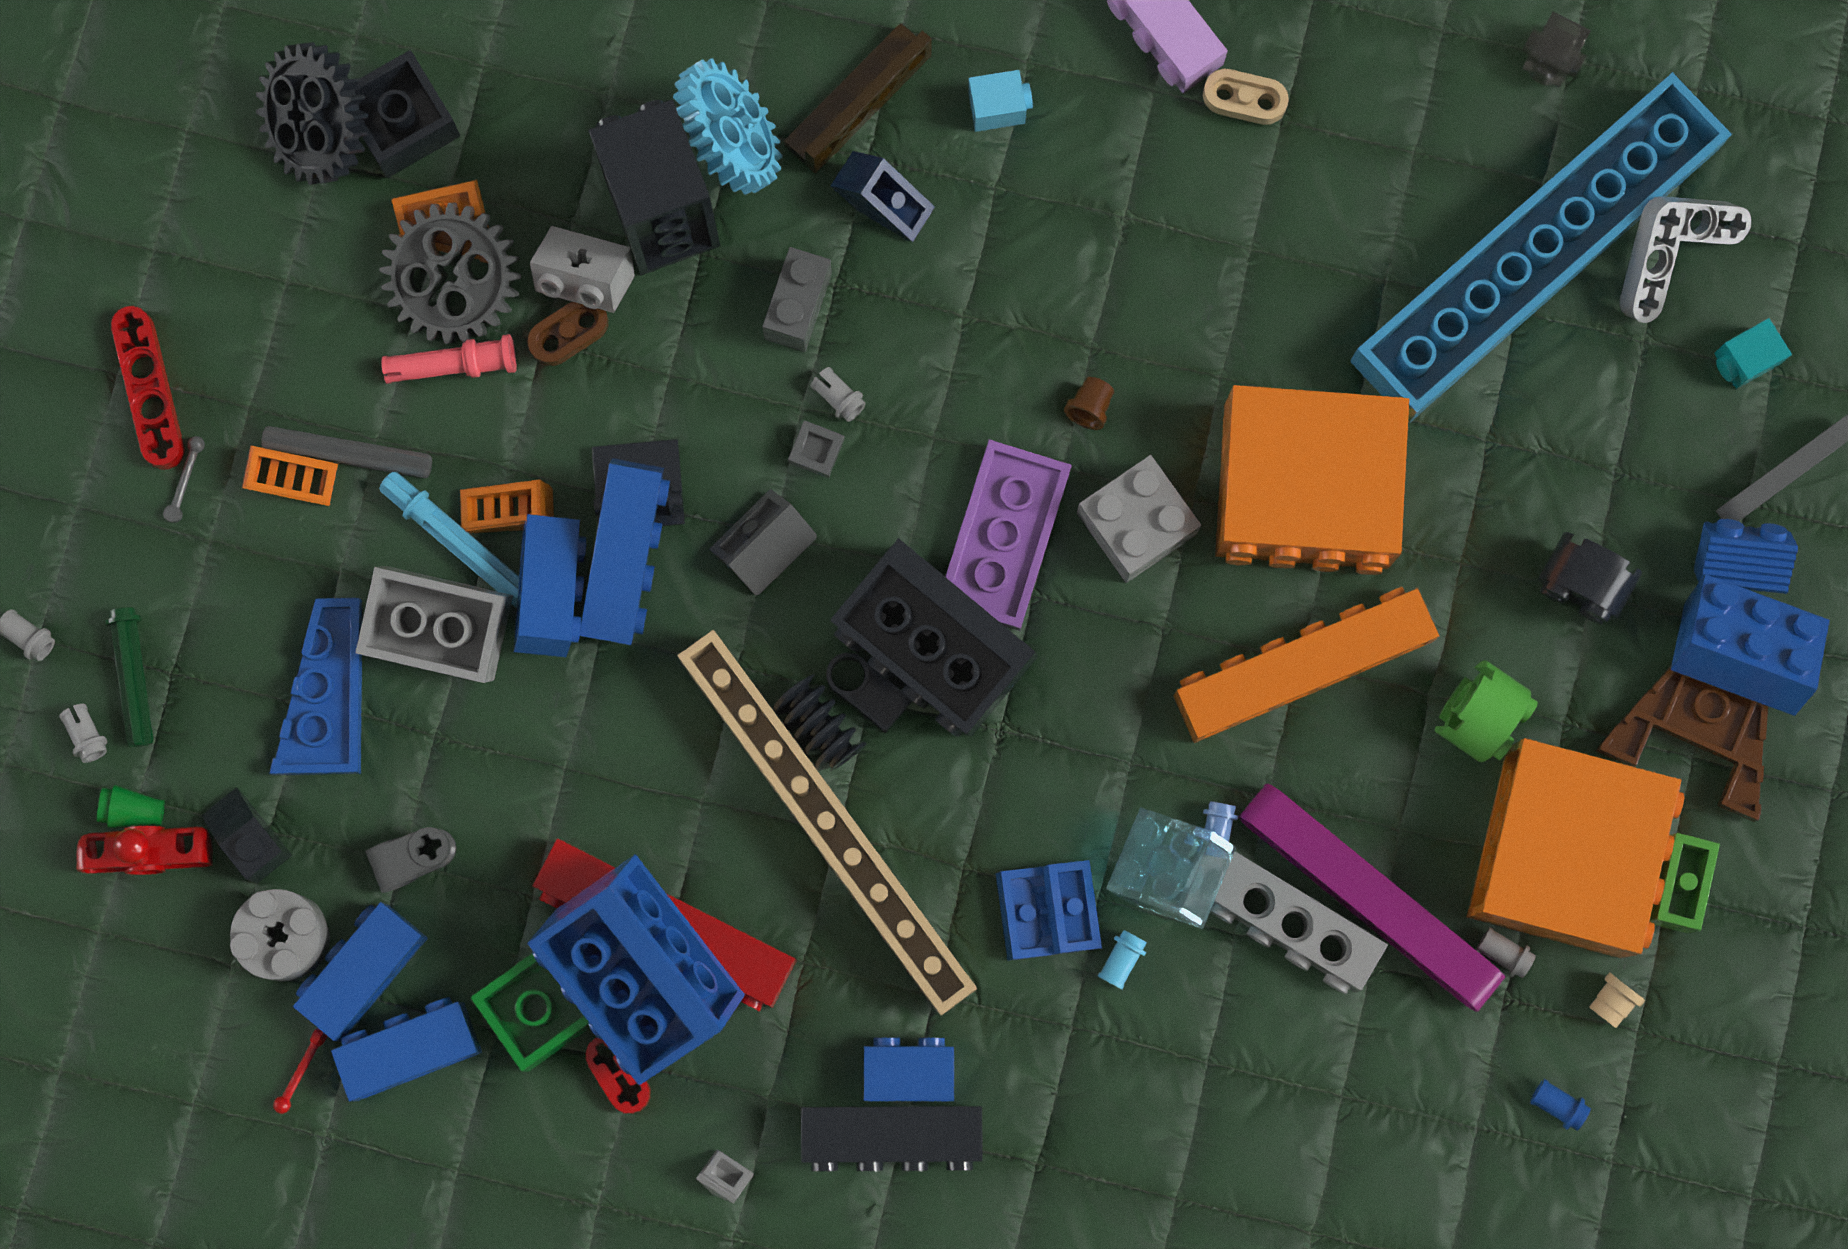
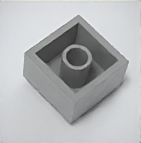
[1076,455,1201,583]

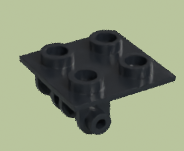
[592,439,685,526]

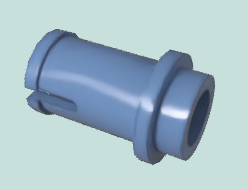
[1199,801,1238,859]

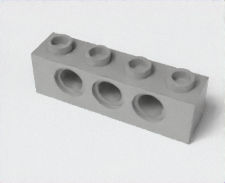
[1203,851,1388,994]

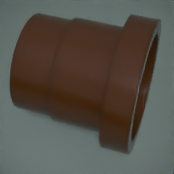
[1064,377,1114,430]

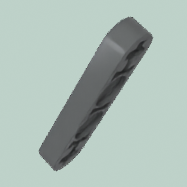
[1715,415,1848,521]

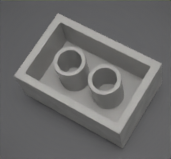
[356,566,513,683]

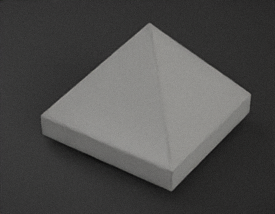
[696,1150,754,1203]

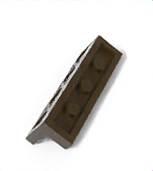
[784,23,932,174]

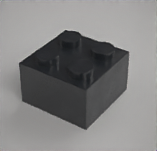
[354,49,461,179]

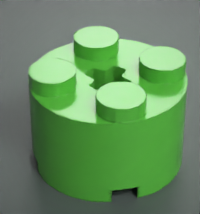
[1435,660,1538,763]

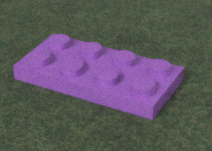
[946,440,1072,631]

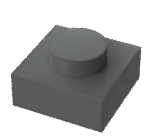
[788,420,845,479]

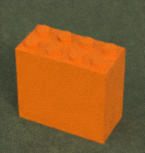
[1215,385,1409,575]
[1467,738,1684,958]

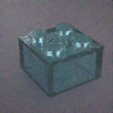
[1106,807,1236,930]

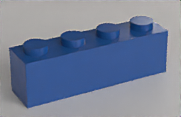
[580,458,670,645]

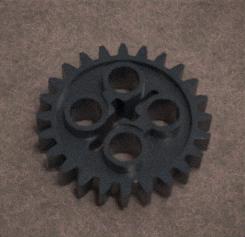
[256,42,368,185]

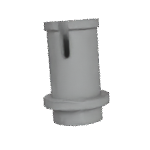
[810,367,866,422]
[0,609,55,661]
[59,704,107,763]
[1476,927,1536,978]

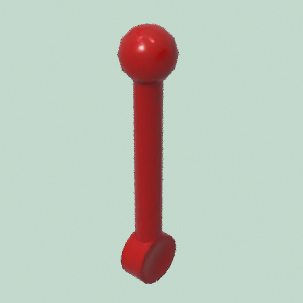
[273,1028,327,1114]

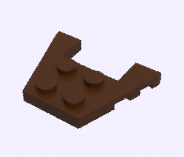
[1596,666,1768,822]

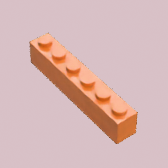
[1173,587,1439,743]

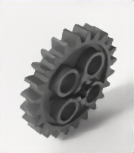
[379,203,522,344]

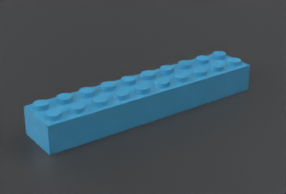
[1350,72,1732,424]

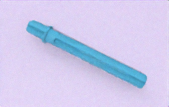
[379,472,519,608]

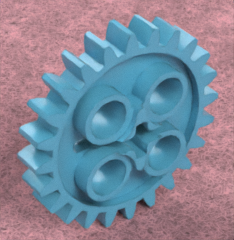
[673,59,782,195]

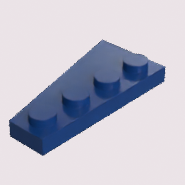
[269,598,362,775]

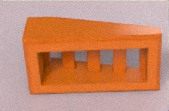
[242,446,338,506]
[460,480,554,533]

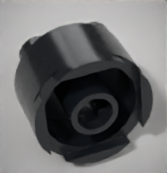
[1538,532,1642,625]

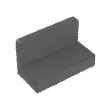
[709,489,817,595]

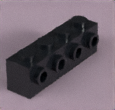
[801,1106,983,1171]

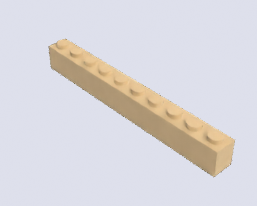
[677,630,977,1017]

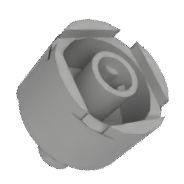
[230,889,330,982]

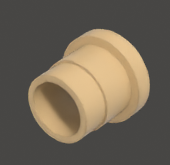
[1589,972,1646,1028]

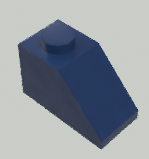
[831,151,935,242]

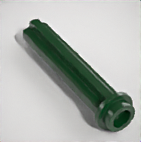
[105,607,154,747]

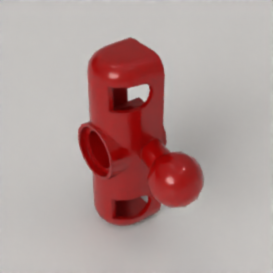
[76,826,213,875]

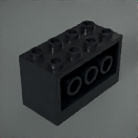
[588,99,721,276]
[830,538,1039,737]

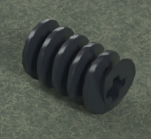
[773,674,867,771]

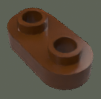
[528,302,609,366]

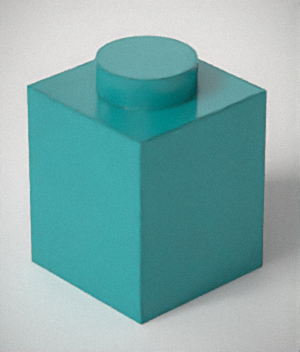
[1714,318,1792,389]

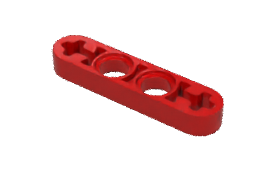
[111,306,184,470]

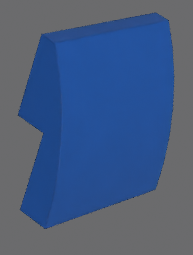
[996,860,1102,961]

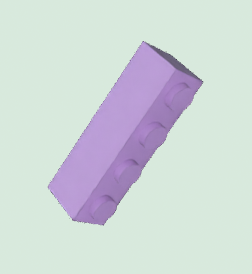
[1107,0,1228,93]

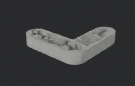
[1620,196,1751,323]

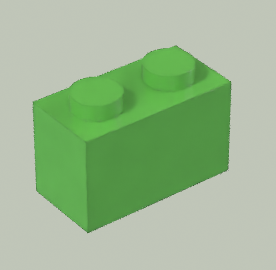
[1649,833,1720,934]

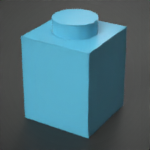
[968,70,1033,132]

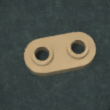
[1203,69,1288,125]

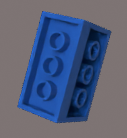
[527,854,745,1085]

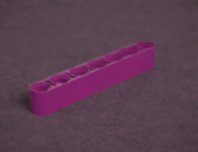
[1238,783,1505,1012]

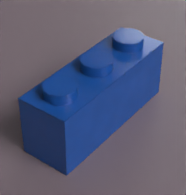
[514,514,586,657]
[293,902,428,1042]
[331,997,482,1101]

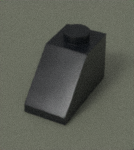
[202,787,292,884]

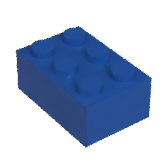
[1671,574,1829,716]

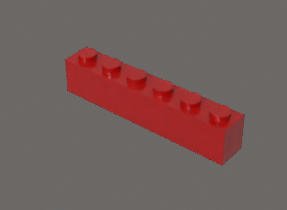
[533,838,797,1011]

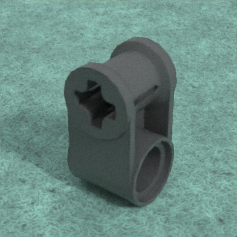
[365,827,457,893]

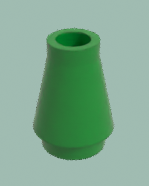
[97,784,165,828]

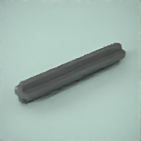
[261,426,432,478]

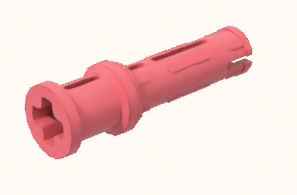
[382,334,516,384]

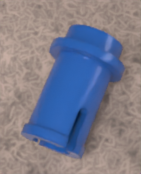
[1530,1078,1591,1131]

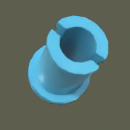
[1098,930,1147,990]

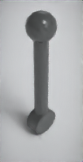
[163,436,205,523]

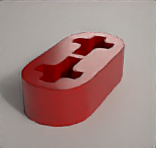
[586,1037,651,1113]

